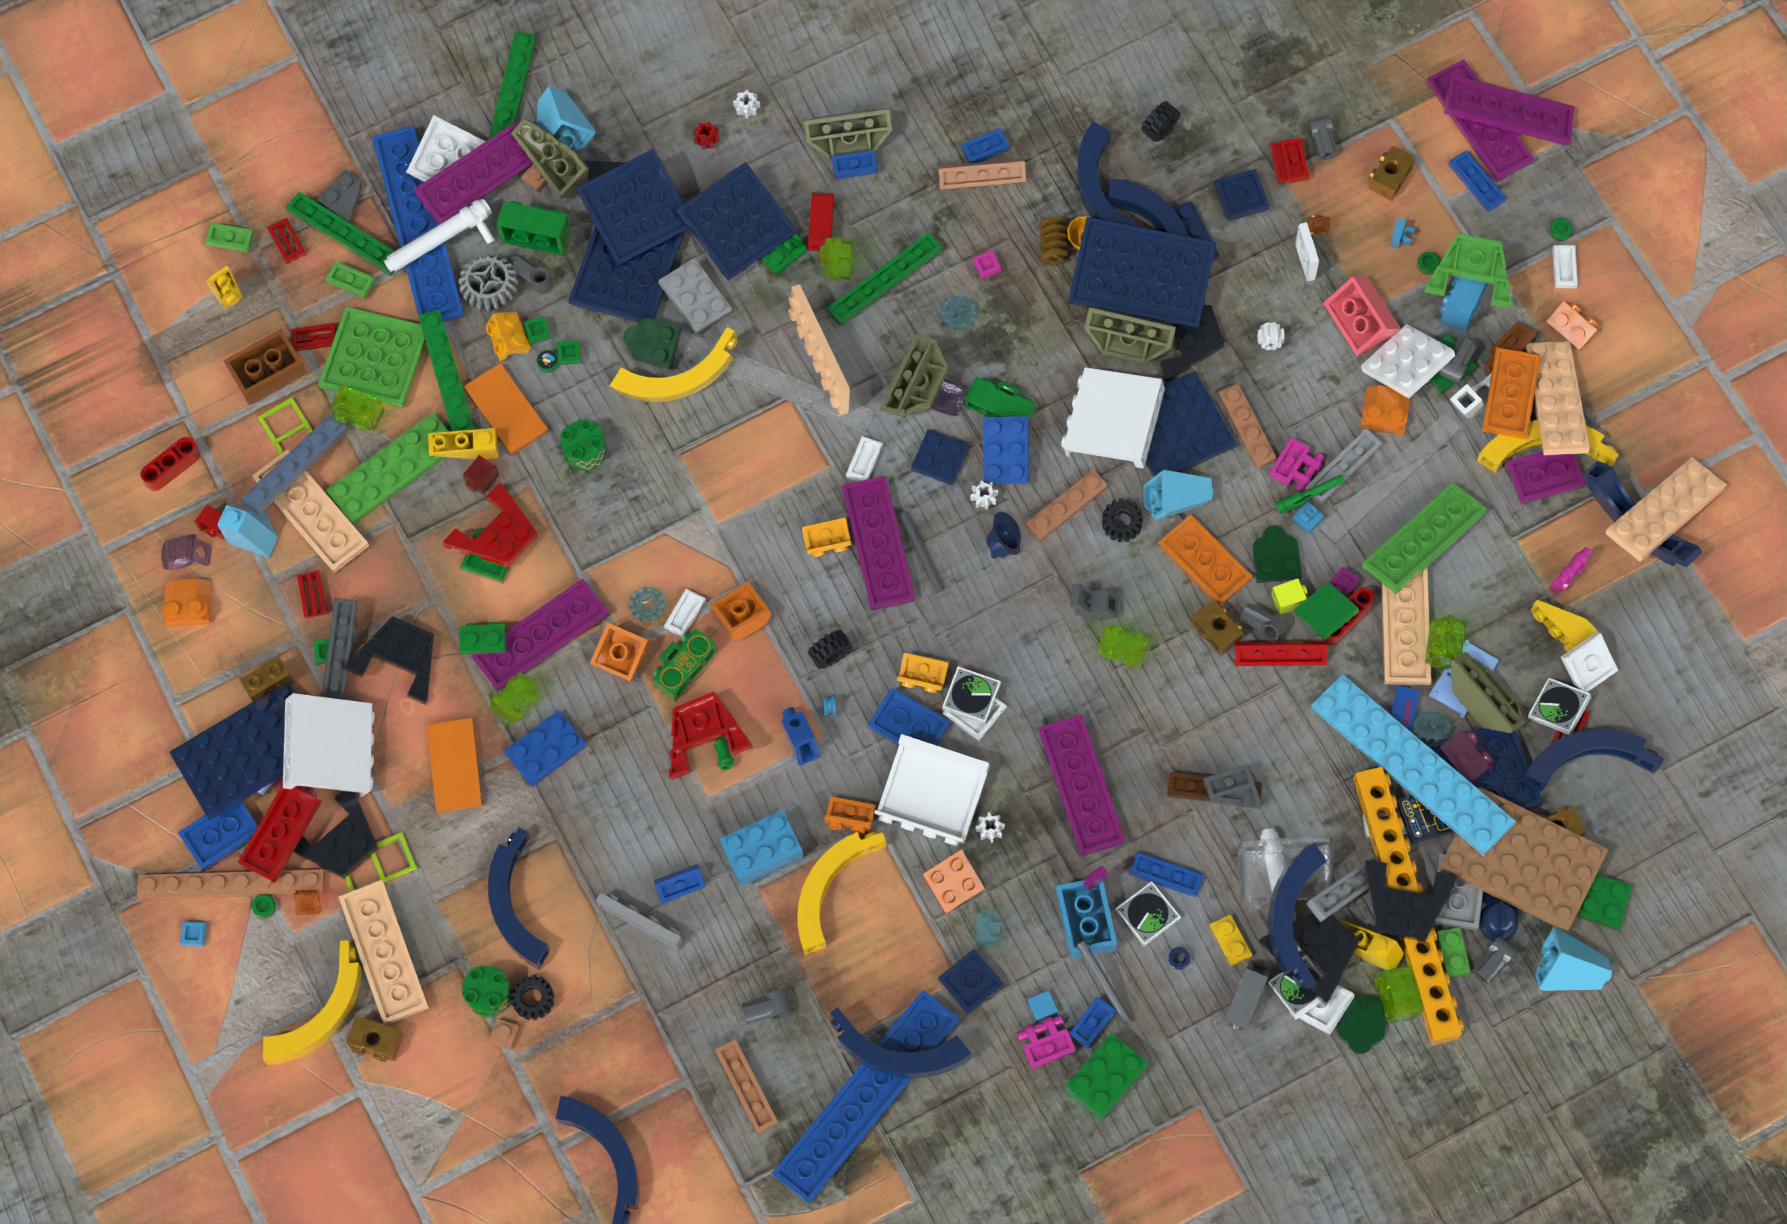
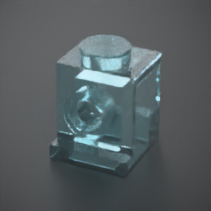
[976,910,1000,947]

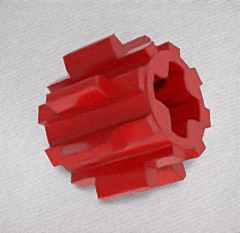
[693,122,720,150]

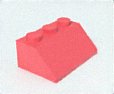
[1323,276,1401,356]

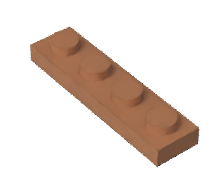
[938,159,1026,190]
[1218,384,1277,470]
[1025,469,1108,542]
[715,1039,779,1135]

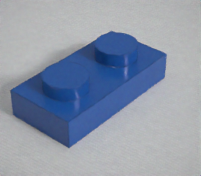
[961,128,1009,163]
[831,150,878,179]
[653,864,706,904]
[1069,997,1116,1049]

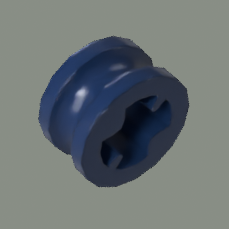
[1169,947,1190,970]

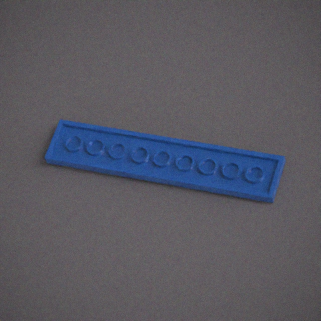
[372,126,464,322]
[772,990,960,1205]

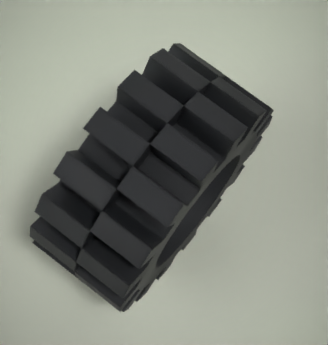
[1141,101,1181,142]
[1102,498,1143,542]
[808,630,852,669]
[510,975,555,1021]

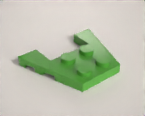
[1424,233,1512,309]

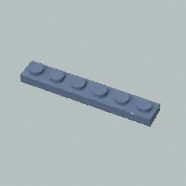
[242,415,347,515]

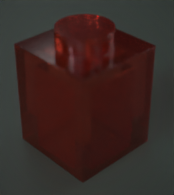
[463,455,499,495]

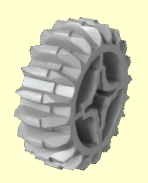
[459,253,518,312]

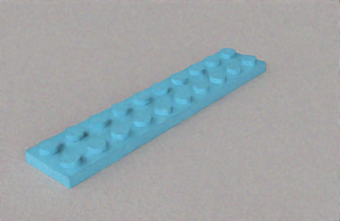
[1311,674,1516,857]

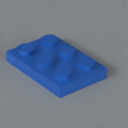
[983,416,1029,485]
[868,688,950,746]
[504,710,587,788]
[178,801,258,871]

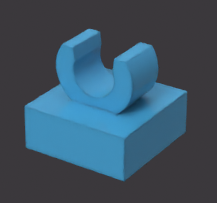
[1390,218,1415,249]
[1292,502,1324,534]

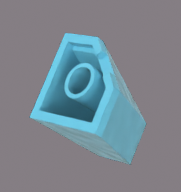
[537,86,596,150]
[1143,470,1214,520]
[217,504,278,558]
[1535,927,1612,991]

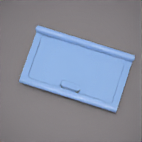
[1429,640,1499,718]

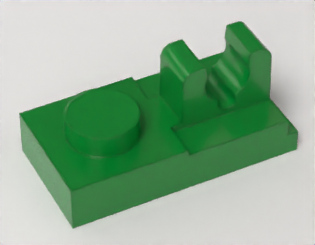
[762,234,809,277]

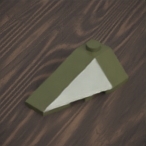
[511,118,589,198]

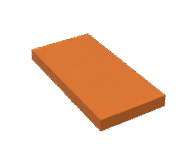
[1481,347,1541,439]
[463,363,549,456]
[1158,514,1253,605]
[427,718,483,813]

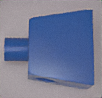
[781,707,820,766]

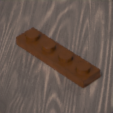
[1167,772,1262,802]

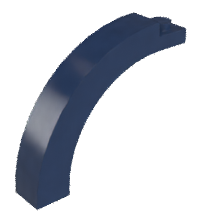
[1077,121,1143,228]
[1108,178,1188,237]
[1582,461,1702,568]
[1521,729,1664,792]
[488,827,550,970]
[1268,842,1327,990]
[830,1007,971,1078]
[556,1096,639,1224]

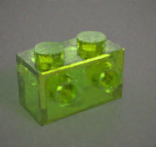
[820,237,854,280]
[330,385,385,432]
[1425,615,1466,671]
[1098,625,1149,669]
[490,672,540,728]
[1375,967,1423,1023]

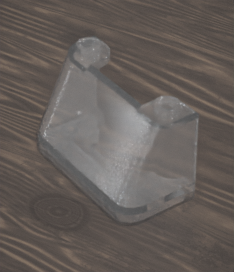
[1236,836,1335,911]

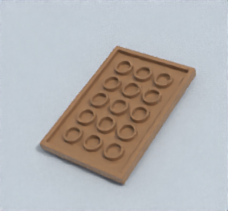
[1439,787,1609,933]

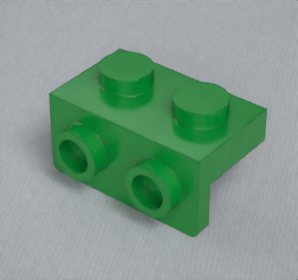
[459,622,507,655]

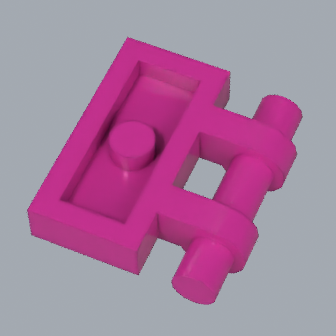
[1269,437,1324,492]
[1549,547,1592,595]
[1016,1015,1076,1070]

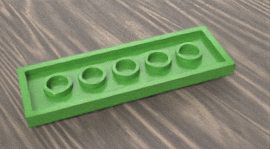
[325,412,449,525]
[1362,482,1487,594]

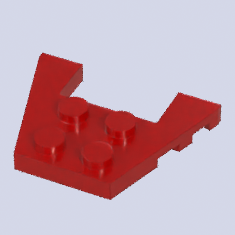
[443,483,538,568]
[669,691,753,779]

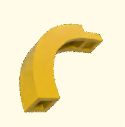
[610,327,738,402]
[1477,420,1619,473]
[797,832,886,955]
[263,940,362,1065]

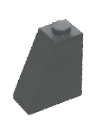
[1225,961,1271,1030]

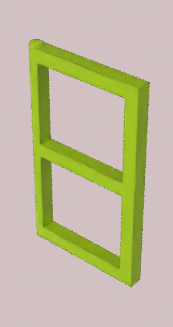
[258,397,313,454]
[345,832,418,892]

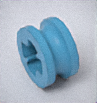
[824,695,836,716]

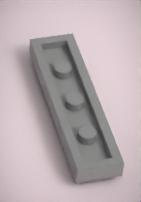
[1304,429,1382,505]
[1306,862,1369,922]
[596,893,683,950]

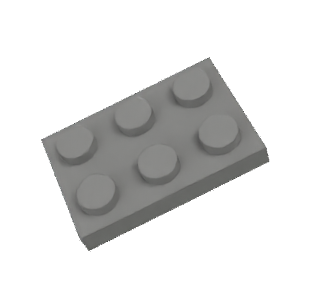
[658,258,733,334]
[1434,854,1483,931]

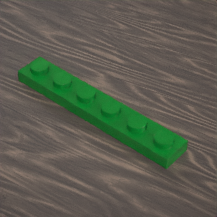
[488,32,536,140]
[286,192,395,276]
[827,232,942,327]
[418,310,475,431]

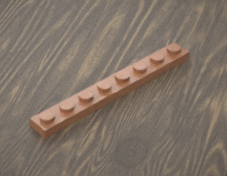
[137,869,325,900]

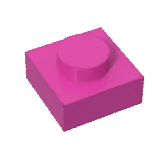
[973,250,1001,280]

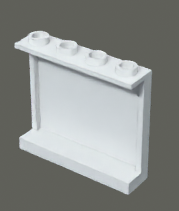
[1061,368,1165,469]
[283,693,375,797]
[875,734,990,846]

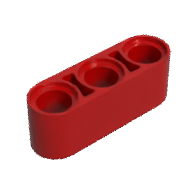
[808,192,834,252]
[140,437,200,491]
[1322,587,1374,646]

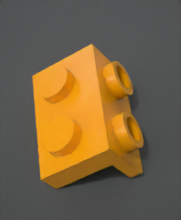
[486,311,531,361]
[801,517,852,557]
[897,652,949,693]

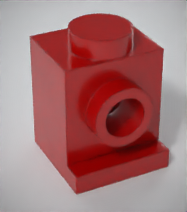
[194,504,225,539]

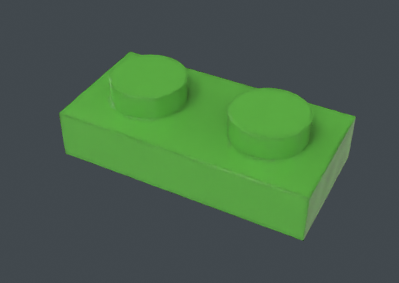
[205,223,254,253]
[326,261,375,299]
[1436,927,1471,978]

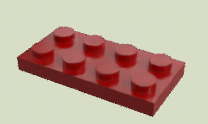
[237,784,322,883]

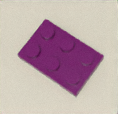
[1506,452,1586,505]

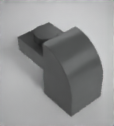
[1070,583,1119,620]

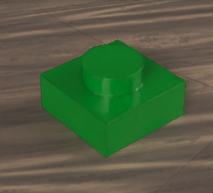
[524,316,551,344]
[557,340,581,365]
[313,639,329,665]

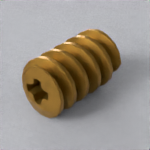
[1039,217,1068,265]

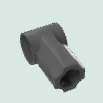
[1307,115,1338,160]
[511,255,553,294]
[1439,338,1477,384]
[1240,603,1289,641]
[1472,936,1518,984]
[742,990,792,1024]

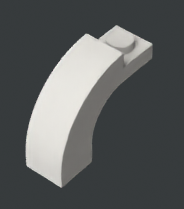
[1450,374,1491,419]

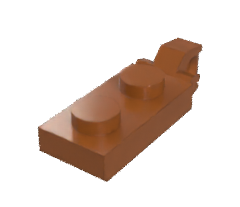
[1484,322,1536,375]

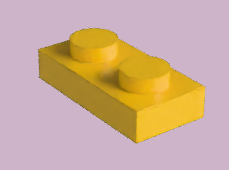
[1209,914,1253,967]

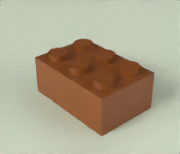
[223,329,307,405]

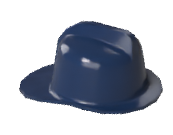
[986,512,1021,559]
[1480,892,1518,942]

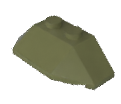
[804,109,892,160]
[1085,307,1176,364]
[880,334,949,416]
[1451,652,1526,733]

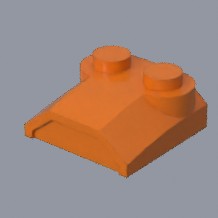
[1360,385,1410,436]
[162,578,211,627]
[709,581,771,640]
[590,622,650,682]

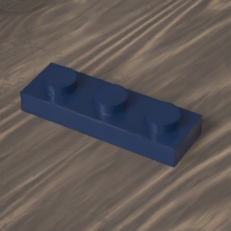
[1173,201,1220,261]

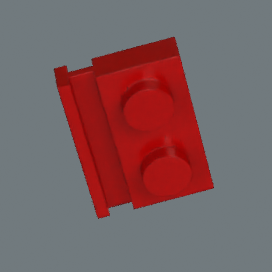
[1269,138,1309,185]

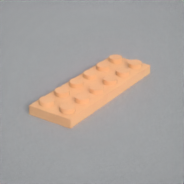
[788,284,850,416]
[1525,341,1590,455]
[252,449,369,573]
[1605,457,1727,562]
[1381,567,1431,685]
[339,880,429,1025]

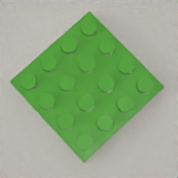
[318,307,426,408]

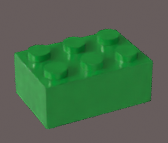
[497,201,572,257]
[1065,1032,1148,1123]

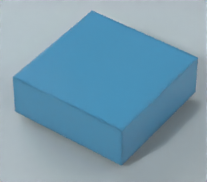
[180,921,207,947]
[1027,990,1058,1022]

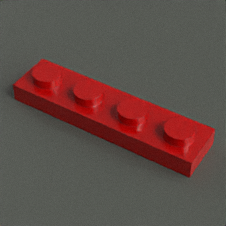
[1234,641,1327,666]

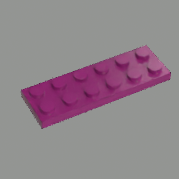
[1427,59,1534,182]
[1444,74,1574,146]
[413,120,533,225]
[842,476,915,611]
[471,579,610,692]
[1038,714,1125,857]

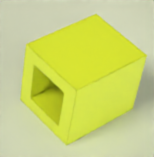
[1271,579,1308,614]

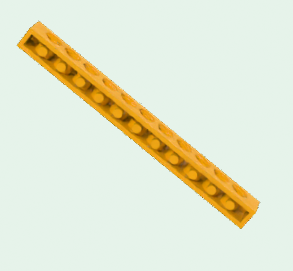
[1353,767,1464,1046]

